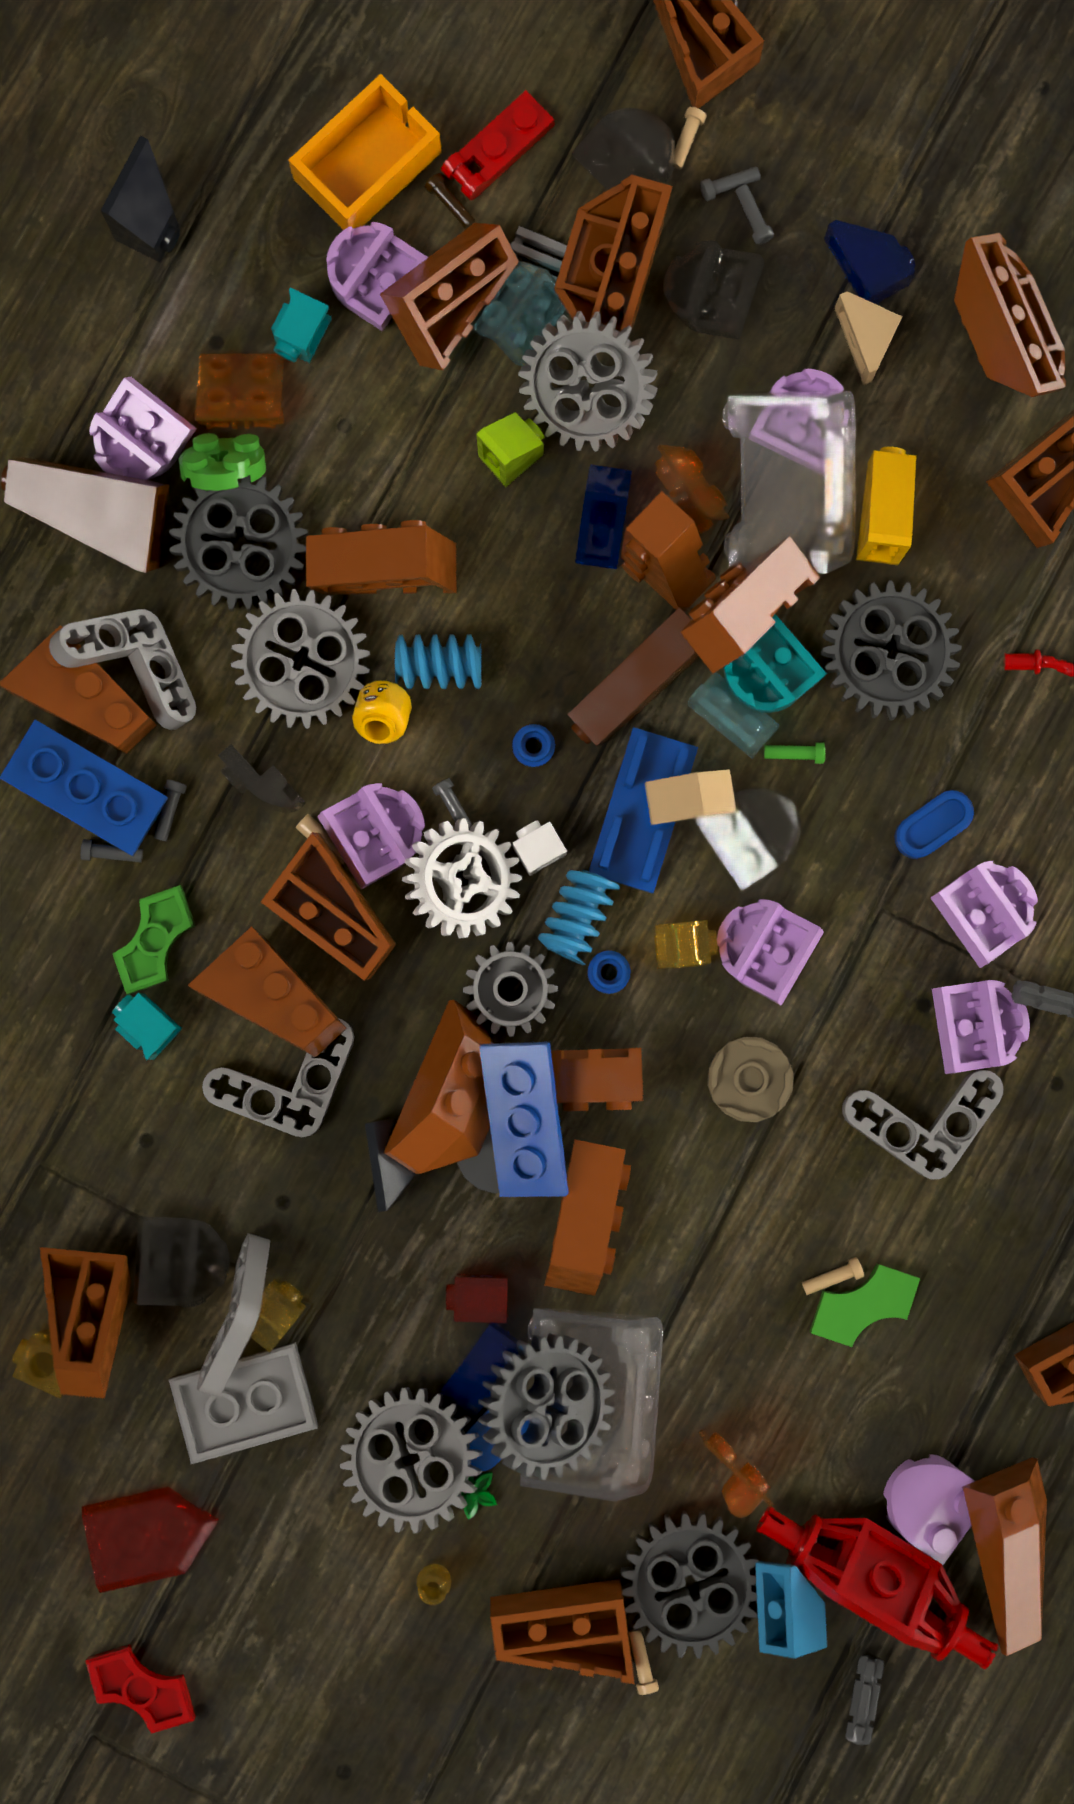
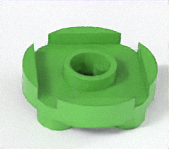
[179,434,266,491]

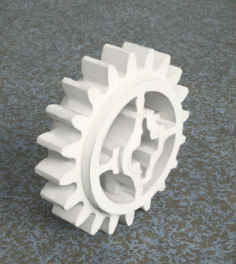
[402,818,522,938]

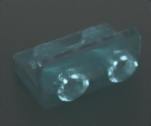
[473,261,566,367]
[687,673,779,759]

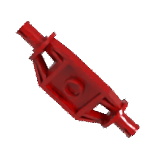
[756,1506,998,1670]

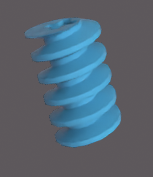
[395,634,482,689]
[538,870,620,965]

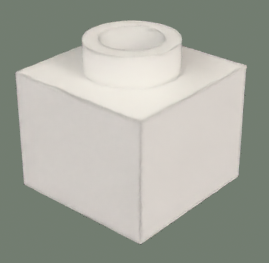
[512,820,567,876]

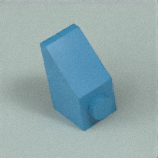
[755,1561,827,1659]

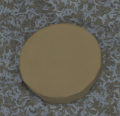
[707,1037,794,1122]

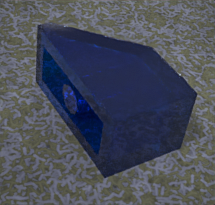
[824,220,915,304]
[575,464,632,570]
[440,1320,518,1417]

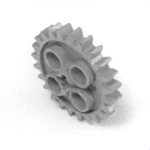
[518,311,658,452]
[231,589,370,729]
[340,1387,483,1533]

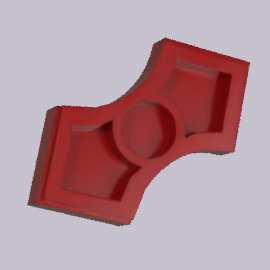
[85,1644,196,1734]

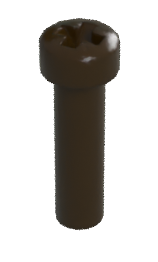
[425,173,475,229]

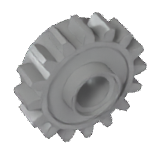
[463,942,558,1037]

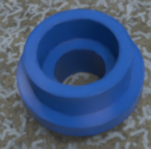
[512,724,555,767]
[588,951,631,994]

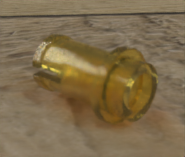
[417,1564,451,1605]

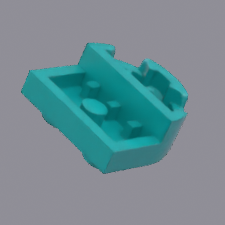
[724,614,827,713]

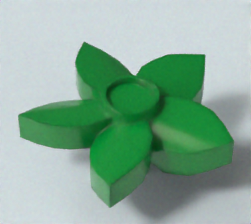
[461,1471,497,1520]

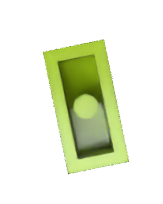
[476,412,545,487]

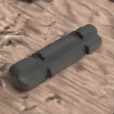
[1011,980,1074,1018]
[845,1655,885,1745]

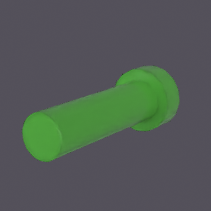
[764,742,826,764]

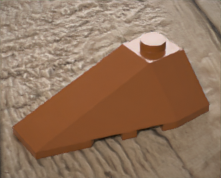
[963,1457,1047,1656]

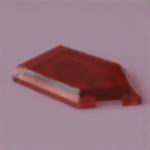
[82,1486,219,1593]

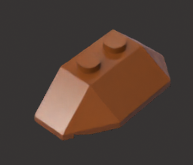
[554,175,673,338]
[954,233,1066,397]
[384,1000,494,1174]

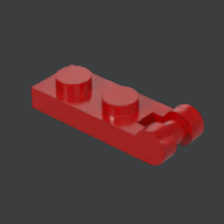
[441,90,554,201]

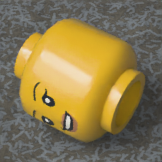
[352,681,412,744]

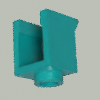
[271,287,332,363]
[112,993,183,1060]

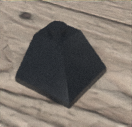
[101,136,180,262]
[365,1118,416,1212]

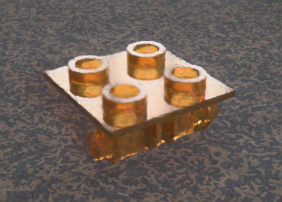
[195,354,284,429]
[655,444,729,534]
[698,1429,774,1517]

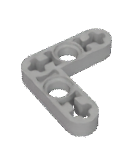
[49,609,196,730]
[202,1019,354,1137]
[842,1070,1003,1179]
[197,1233,270,1397]

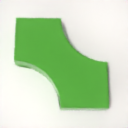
[113,885,196,995]
[809,1263,920,1347]

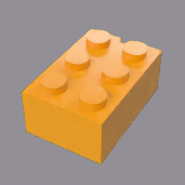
[288,74,442,230]

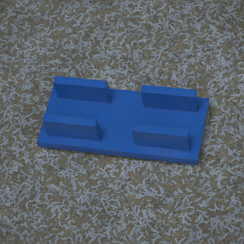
[0,720,168,856]
[589,727,698,894]
[479,1042,569,1197]

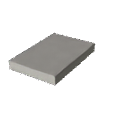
[169,1342,319,1464]

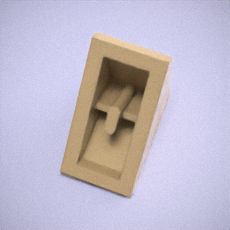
[835,292,902,385]
[645,769,736,825]

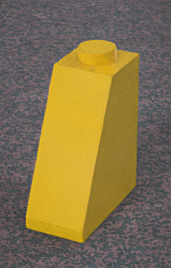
[856,447,916,565]

